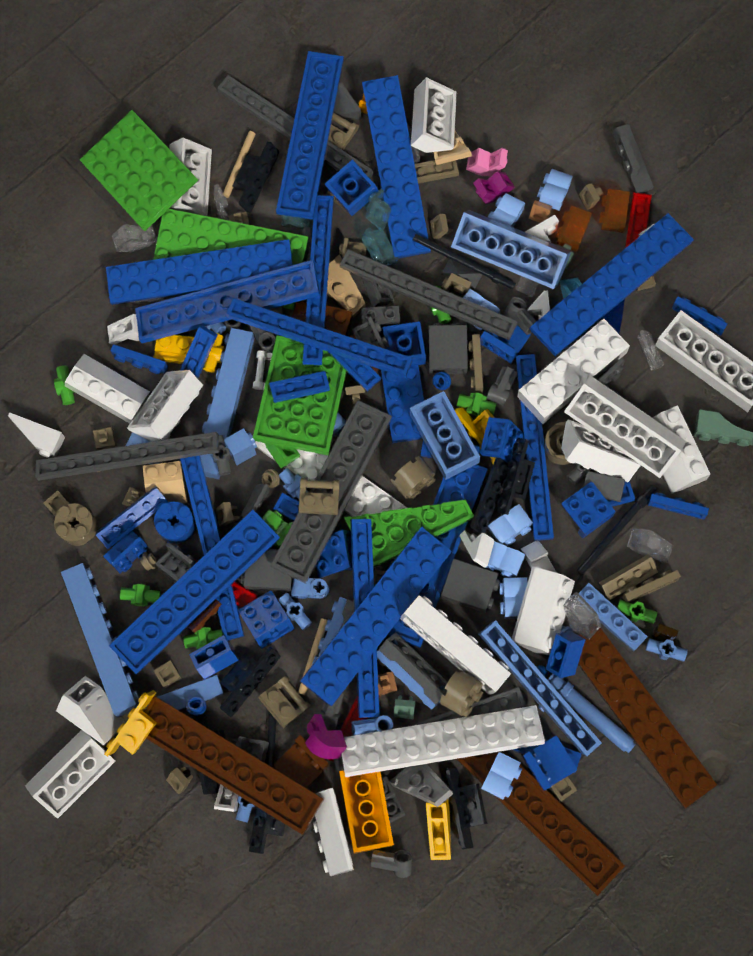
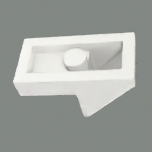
[525,215,559,243]
[527,290,550,320]
[107,314,139,345]
[459,530,494,568]
[521,541,556,573]
[214,784,239,812]

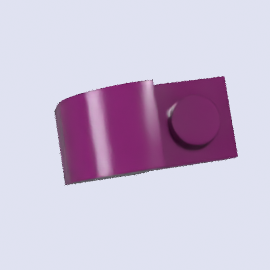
[473,171,515,204]
[305,714,347,759]

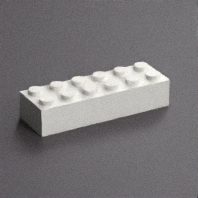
[655,310,753,413]
[517,319,630,424]
[564,375,686,478]
[400,596,511,695]

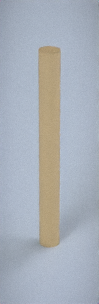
[222,131,255,198]
[298,618,328,695]

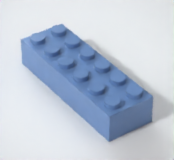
[451,210,571,289]

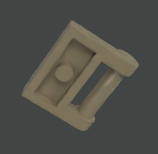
[328,113,359,150]
[299,478,340,515]
[259,676,311,728]

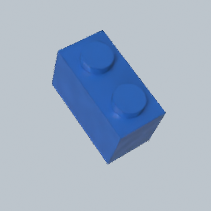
[546,631,586,678]
[189,635,239,679]

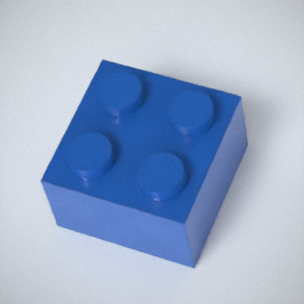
[325,159,379,217]
[383,321,426,365]

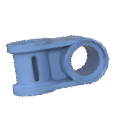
[291,578,329,599]

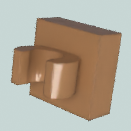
[529,200,552,223]
[378,672,397,695]

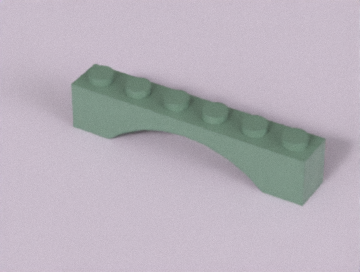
[694,410,753,447]

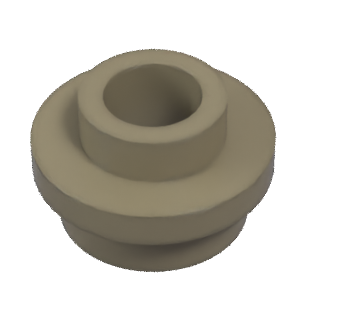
[262,469,280,488]
[140,552,157,571]

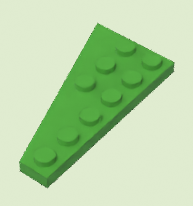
[344,500,474,568]

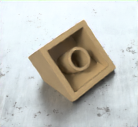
[143,461,187,504]

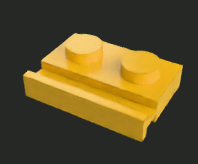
[153,335,194,364]

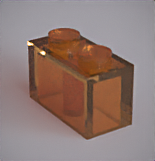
[599,189,630,233]
[555,205,592,252]

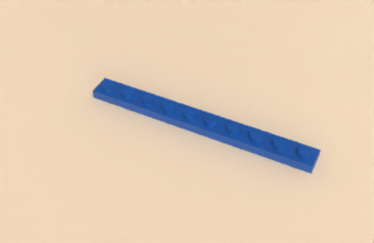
[303,195,334,365]
[226,298,413,378]
[516,354,554,541]
[180,456,245,641]
[350,519,380,718]

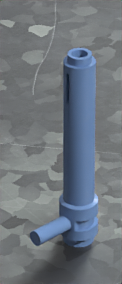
[538,674,636,753]

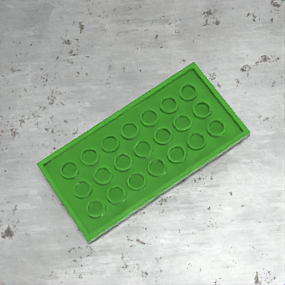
[153,209,309,310]

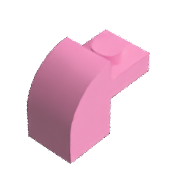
[466,148,508,177]

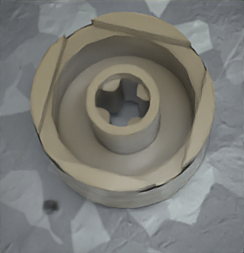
[544,422,571,465]
[391,456,436,500]
[54,503,98,546]
[440,669,483,718]

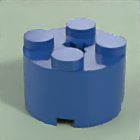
[154,501,196,544]

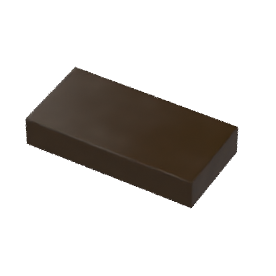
[652,624,679,642]

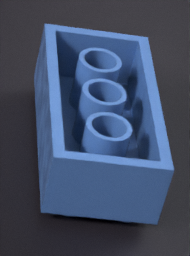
[410,391,480,480]

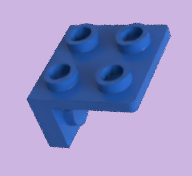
[480,314,531,364]
[480,417,524,463]
[561,482,616,539]
[316,530,352,578]
[103,531,148,573]
[238,591,295,649]
[522,736,577,791]

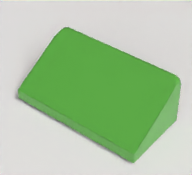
[265,443,301,468]

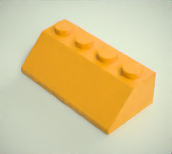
[339,770,394,853]

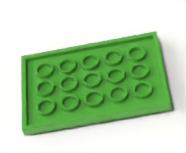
[80,110,198,231]
[253,335,346,455]

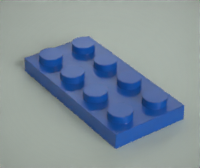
[381,364,424,443]

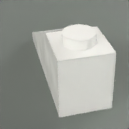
[8,413,65,458]

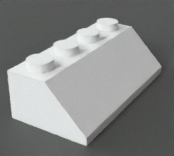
[411,77,456,153]
[169,138,212,216]
[65,354,150,423]
[127,370,203,442]
[653,406,710,494]
[561,419,641,482]
[512,567,575,655]
[25,730,115,819]
[313,788,354,876]

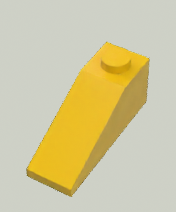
[426,798,451,860]

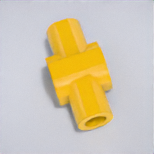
[203,334,225,373]

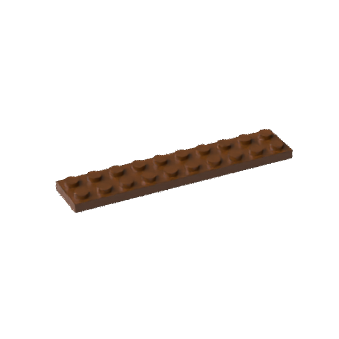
[578,622,717,809]
[144,696,324,835]
[456,750,625,896]

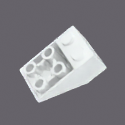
[56,676,125,745]

